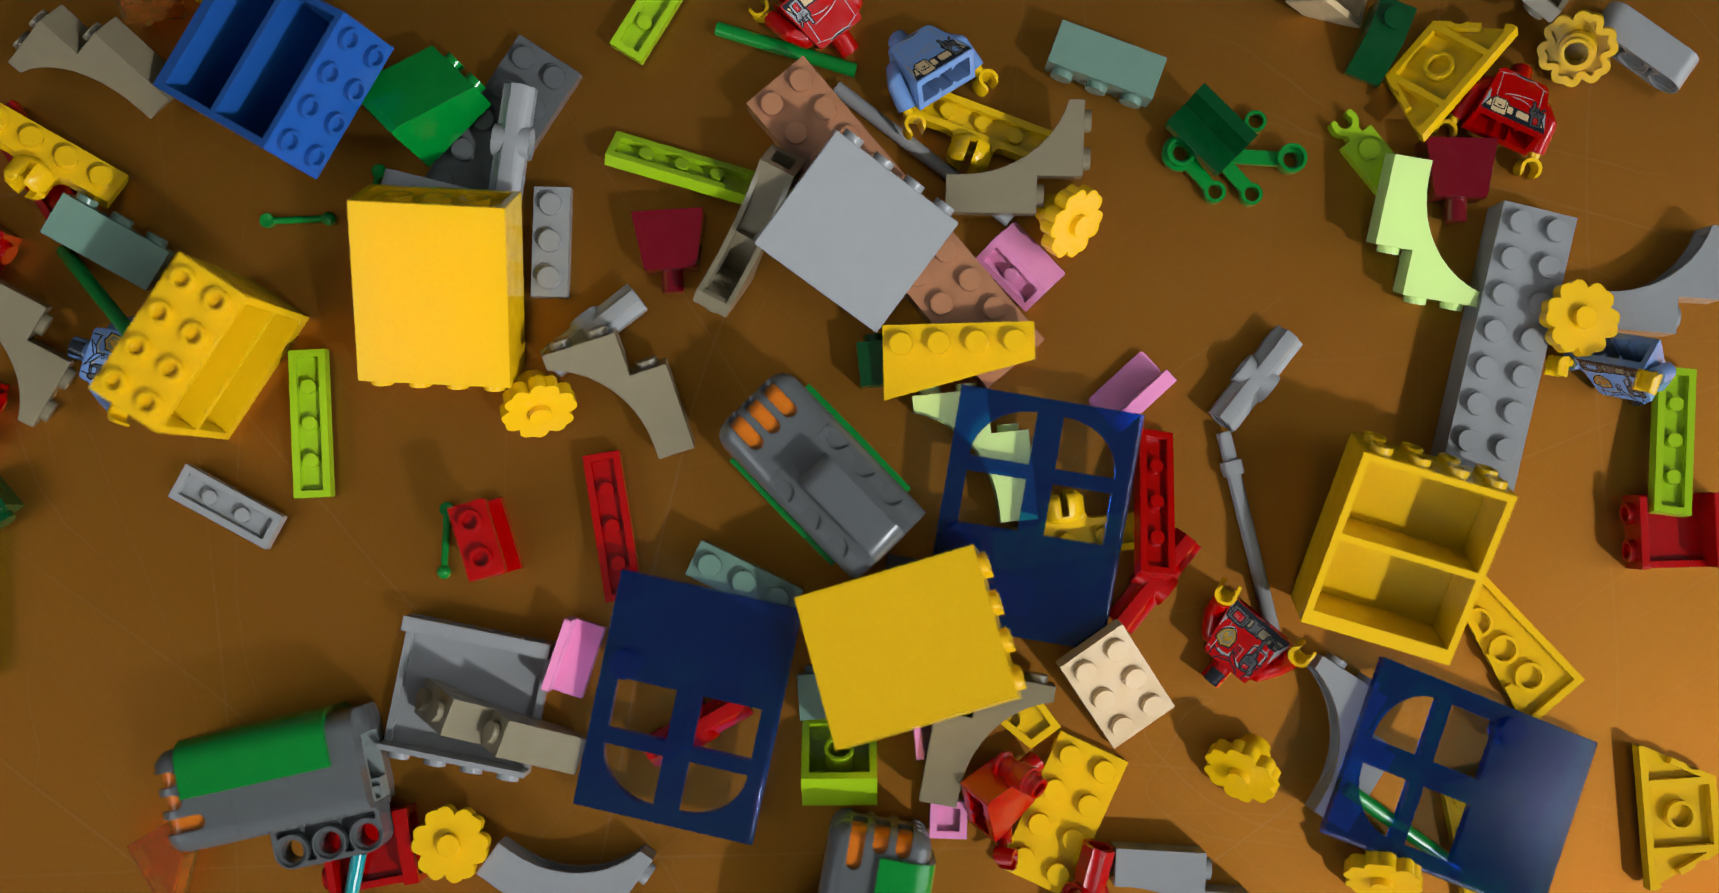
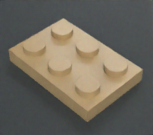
[1055,619,1175,749]

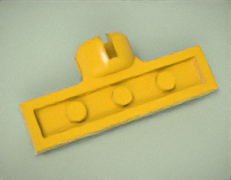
[912,93,1052,174]
[0,103,129,209]
[989,489,1134,570]

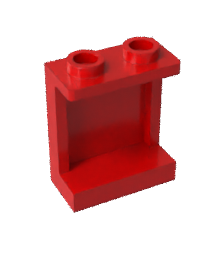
[1619,492,1719,570]
[447,497,525,582]
[322,802,428,893]

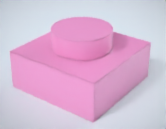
[929,799,968,839]

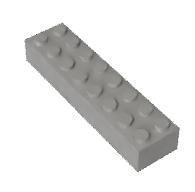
[1430,200,1578,492]

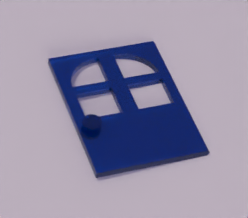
[932,384,1145,647]
[573,569,800,845]
[1320,657,1598,893]

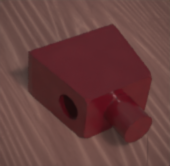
[1415,136,1498,224]
[631,207,706,295]

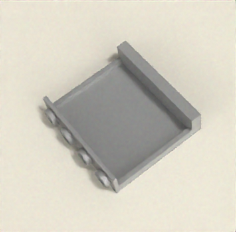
[753,128,959,333]
[376,613,556,782]

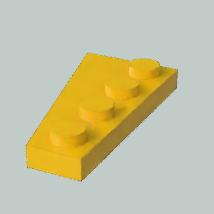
[882,321,1036,401]
[1467,576,1585,729]

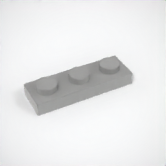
[531,186,573,299]
[168,464,288,549]

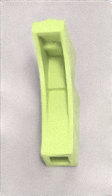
[1366,154,1480,312]
[911,383,1038,522]

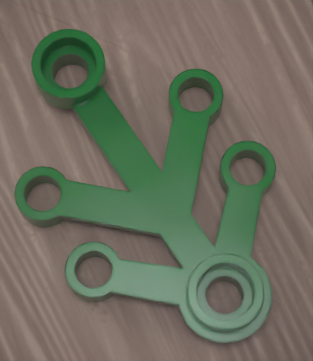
[1161,110,1308,207]

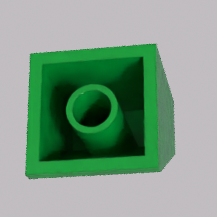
[362,45,492,167]

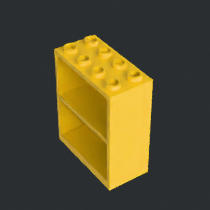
[347,184,526,392]
[88,252,310,440]
[1291,431,1518,666]
[794,545,1027,750]

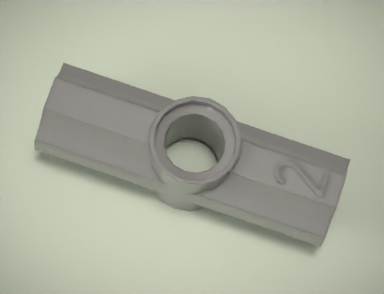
[488,82,538,199]
[540,284,648,377]
[1207,325,1303,432]

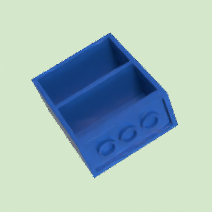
[153,0,394,180]

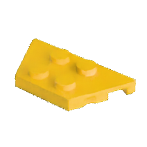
[1385,20,1518,142]
[1632,744,1719,891]

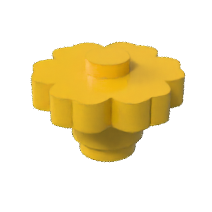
[1537,9,1619,87]
[1035,184,1103,258]
[1539,279,1620,357]
[499,370,577,438]
[1204,733,1281,803]
[411,804,492,883]
[1343,834,1423,893]

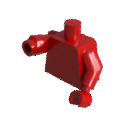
[960,751,1048,871]

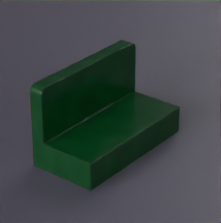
[1164,83,1258,176]

